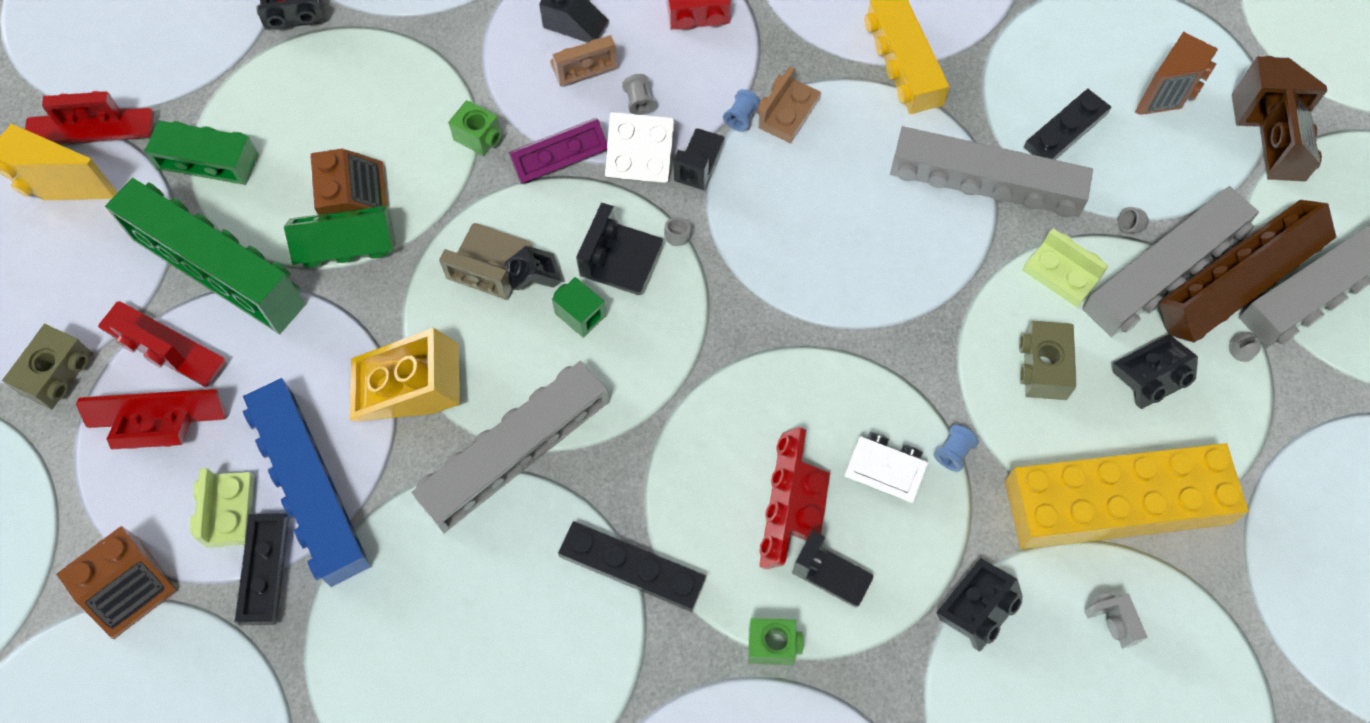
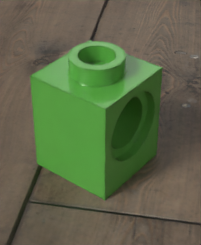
[448,100,502,156]
[748,618,803,665]

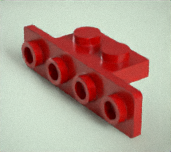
[25,91,154,144]
[98,301,226,387]
[76,389,226,450]
[759,427,830,569]

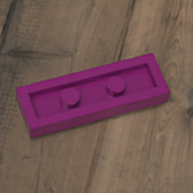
[508,118,608,184]

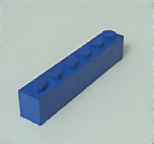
[243,378,371,587]

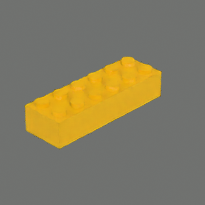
[1005,443,1249,550]

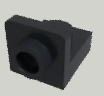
[504,246,562,291]

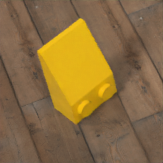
[0,124,118,200]
[350,328,460,422]

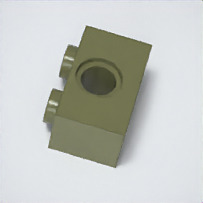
[1019,321,1076,400]
[2,323,93,410]

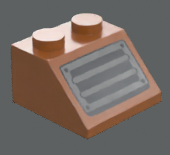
[1135,31,1218,115]
[310,148,388,214]
[56,526,177,639]

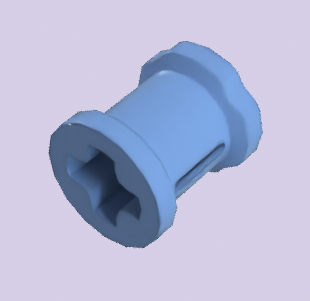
[723,89,761,132]
[933,425,979,472]

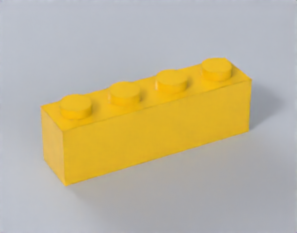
[864,0,950,114]

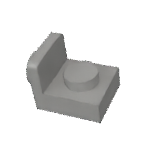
[1084,592,1147,649]

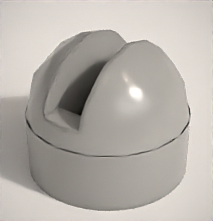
[1118,207,1149,234]
[664,217,691,246]
[1229,332,1261,362]

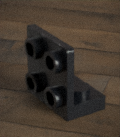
[576,202,663,295]

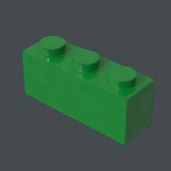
[144,120,259,185]
[283,205,396,268]

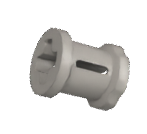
[622,74,655,115]

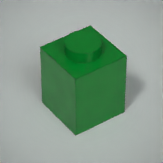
[552,277,607,338]

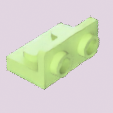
[1022,229,1108,308]
[190,468,255,548]

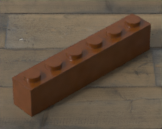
[1158,199,1337,343]

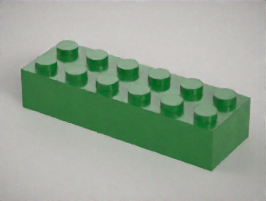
[104,177,306,335]

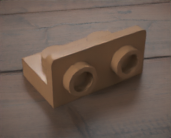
[550,35,617,86]
[757,66,821,144]

